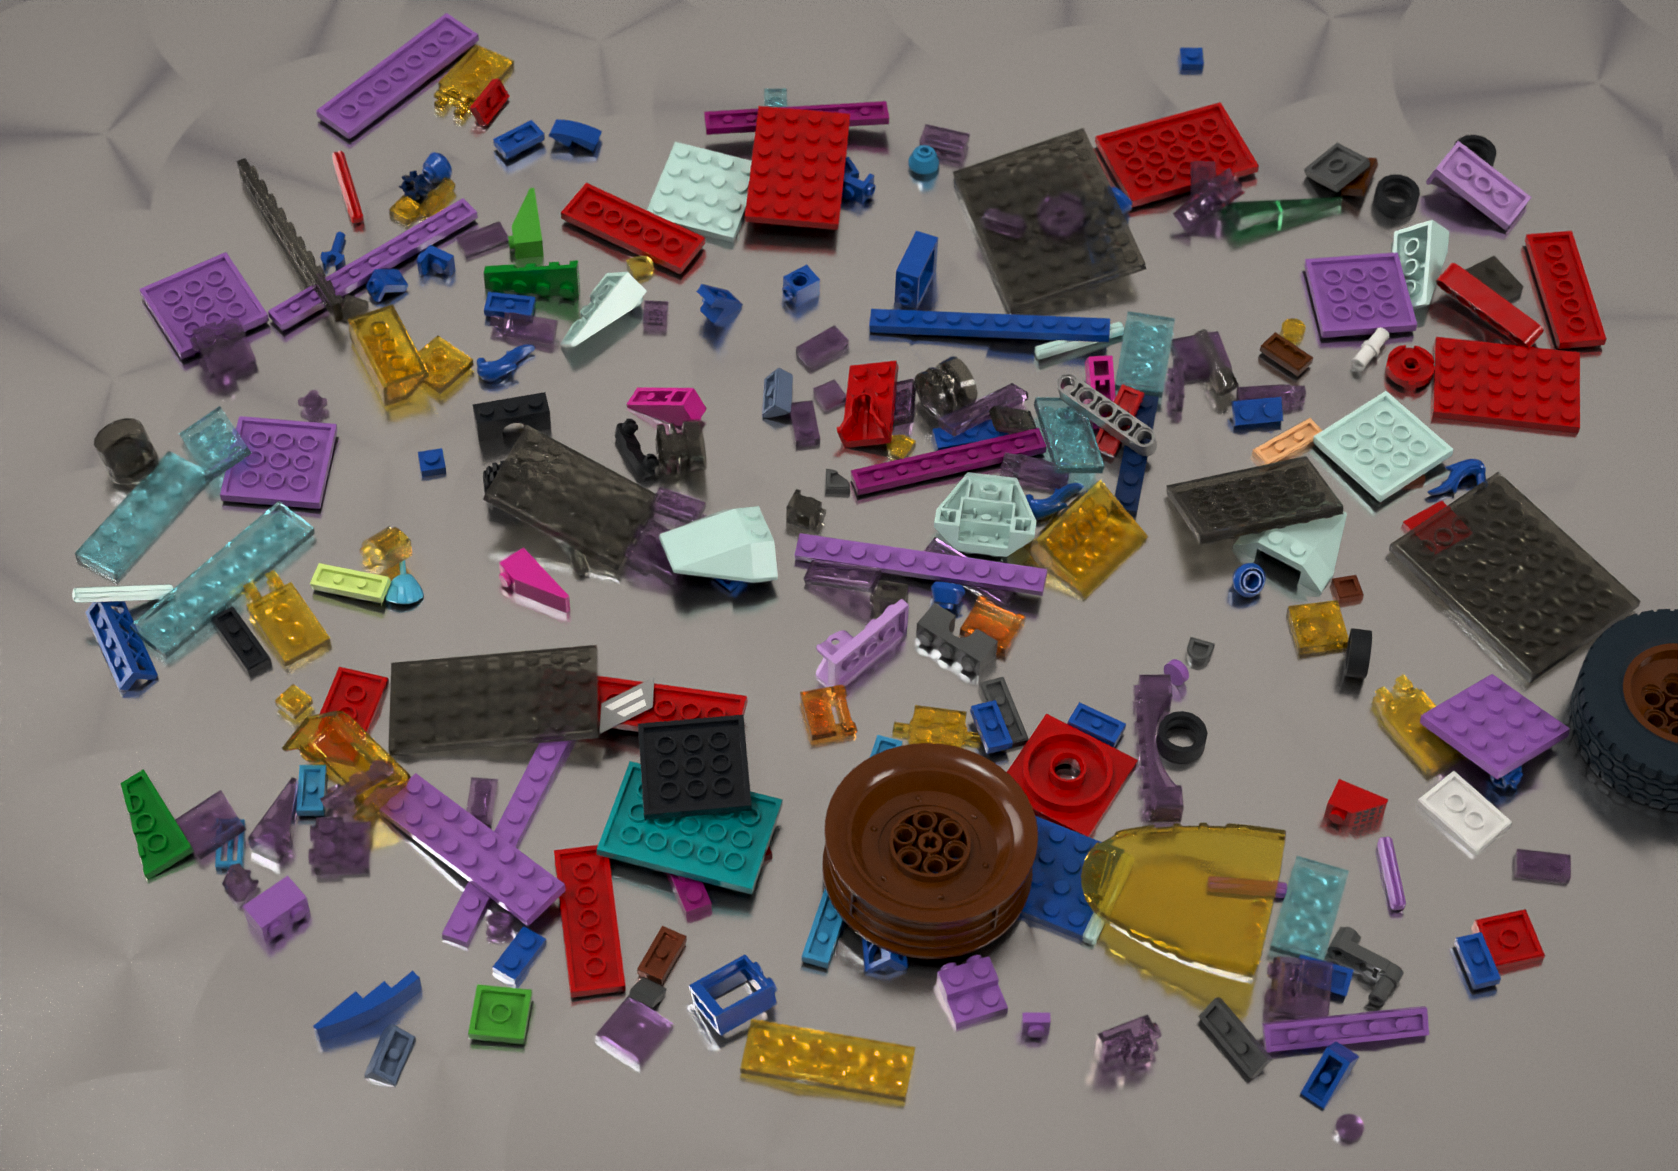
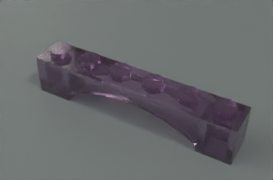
[1133,674,1184,822]

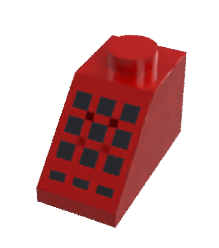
[1324,779,1389,827]

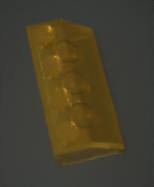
[347,304,429,406]

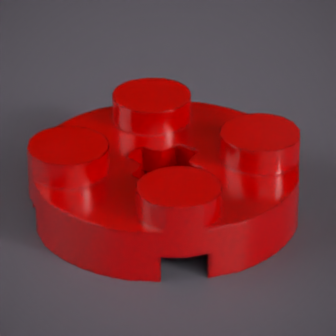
[1385,345,1435,391]

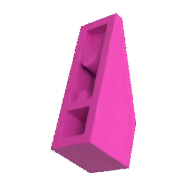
[1085,355,1116,430]
[626,388,707,426]
[499,547,570,613]

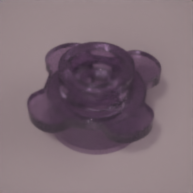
[298,390,328,415]
[486,912,513,939]

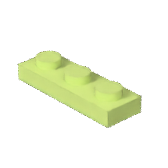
[310,563,391,603]

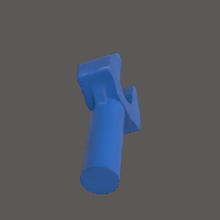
[320,232,345,271]

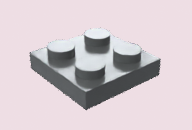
[1304,143,1370,192]

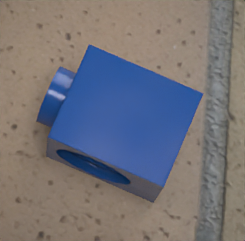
[782,265,820,307]

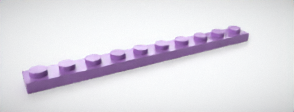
[268,198,478,331]
[794,533,1047,596]
[442,719,576,948]

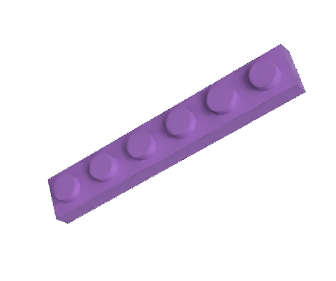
[1262,1006,1429,1052]

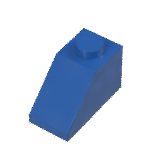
[1300,1041,1360,1109]

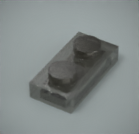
[989,405,1037,434]

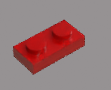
[469,79,510,126]

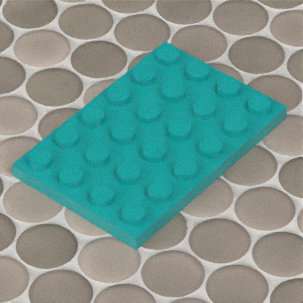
[597,761,783,894]

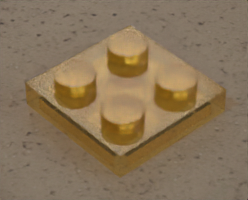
[404,335,474,394]
[1287,600,1349,653]

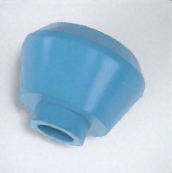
[908,145,940,175]

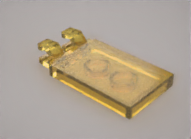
[434,44,514,118]
[243,570,331,667]
[1373,674,1463,775]

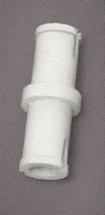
[1351,328,1389,371]

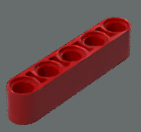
[1436,263,1544,349]

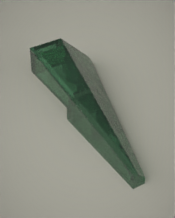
[1217,197,1342,231]

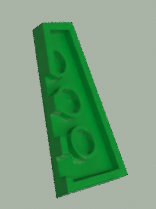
[483,260,580,299]
[120,769,194,880]

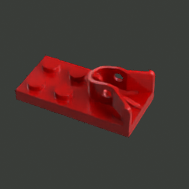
[837,361,899,448]

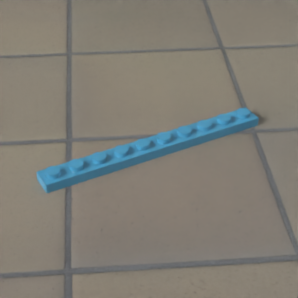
[801,735,903,969]

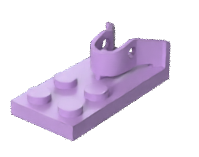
[1426,141,1532,230]
[816,599,909,693]

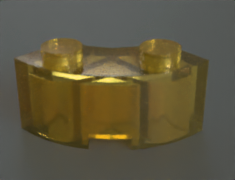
[359,526,413,570]

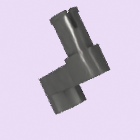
[1327,926,1404,1006]

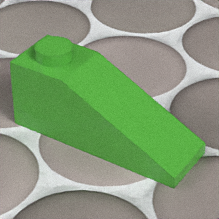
[508,188,544,259]

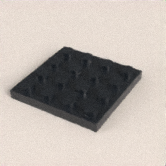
[638,715,752,820]

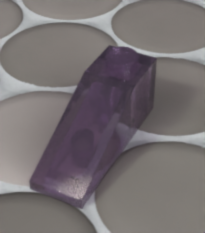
[1173,168,1245,233]
[248,777,298,864]

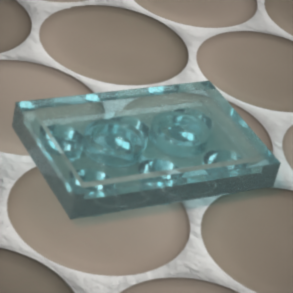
[179,406,251,482]

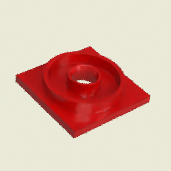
[1007,713,1138,837]

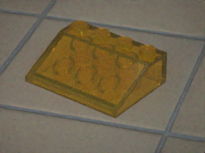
[1024,480,1148,598]

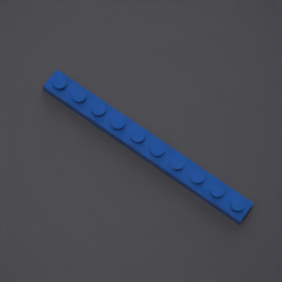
[869,309,1110,342]

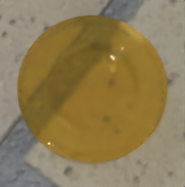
[1281,318,1306,342]

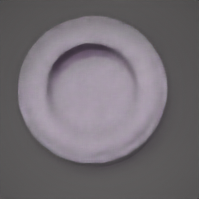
[1334,1114,1364,1144]

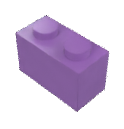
[243,875,310,941]

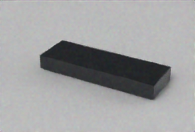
[210,606,272,675]

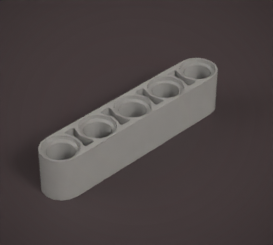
[1056,373,1157,456]

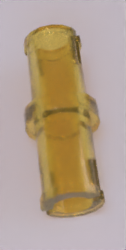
[417,178,456,218]

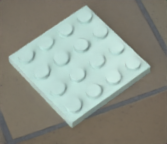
[647,142,752,243]
[1313,391,1454,502]

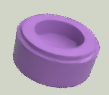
[1164,659,1189,686]

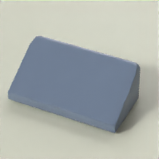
[762,368,793,419]
[364,1024,415,1086]

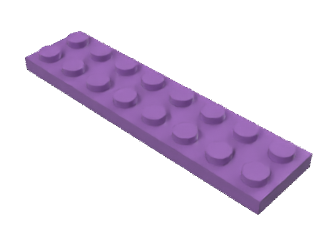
[316,13,479,139]
[378,773,566,926]

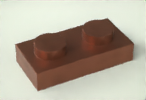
[637,926,687,985]

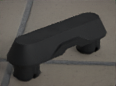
[615,418,659,478]

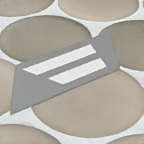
[599,677,655,734]

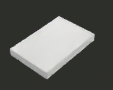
[1417,771,1512,856]

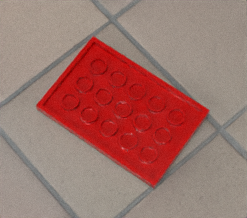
[1095,102,1259,207]
[745,106,850,230]
[1432,337,1580,433]

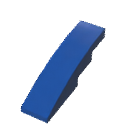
[313,971,422,1042]

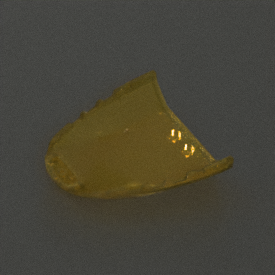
[1081,823,1286,984]

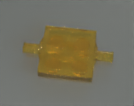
[893,705,981,748]

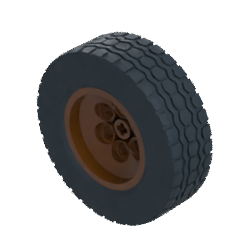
[1570,609,1678,812]

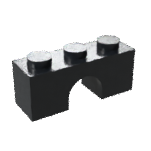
[473,392,551,442]

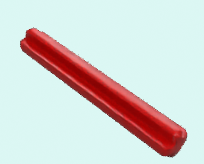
[332,151,364,224]

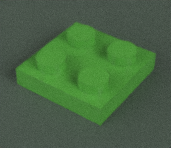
[468,984,532,1044]

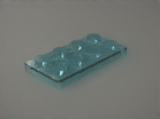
[1115,311,1175,398]
[1034,397,1105,473]
[1270,856,1349,960]

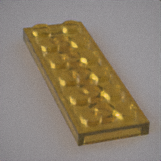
[740,1019,915,1102]

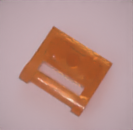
[959,596,1026,655]
[800,685,858,741]

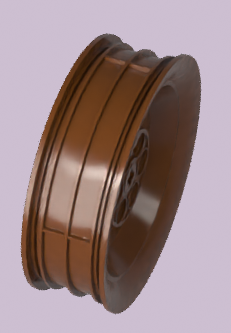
[822,743,1038,959]

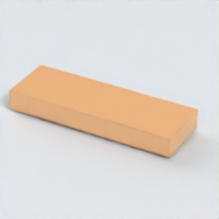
[1252,418,1322,471]

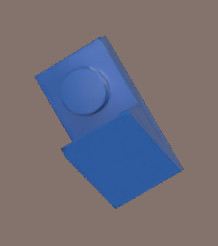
[696,284,743,323]

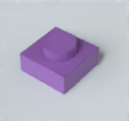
[1021,1012,1051,1038]

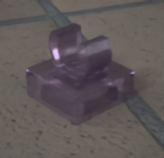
[222,863,259,903]

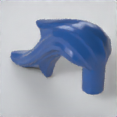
[476,344,536,382]
[1427,459,1487,495]
[1025,483,1084,520]

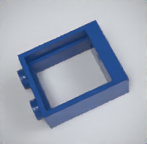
[894,231,938,309]
[689,954,777,1036]

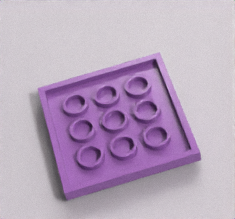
[139,252,269,359]
[1304,252,1417,338]
[220,416,338,509]
[1420,674,1570,779]

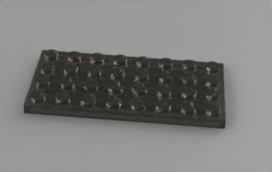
[388,645,599,756]

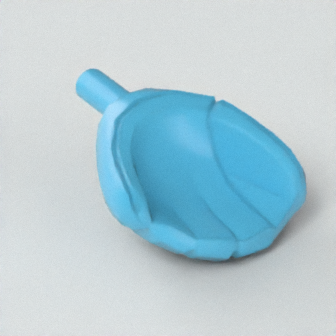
[385,559,424,604]

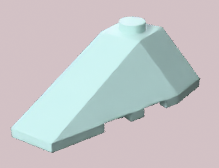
[1393,220,1449,310]
[561,272,647,347]

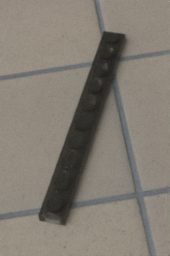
[237,158,345,323]

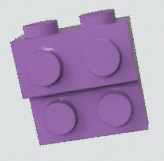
[937,955,1008,1029]

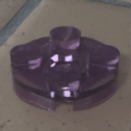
[1037,193,1085,238]

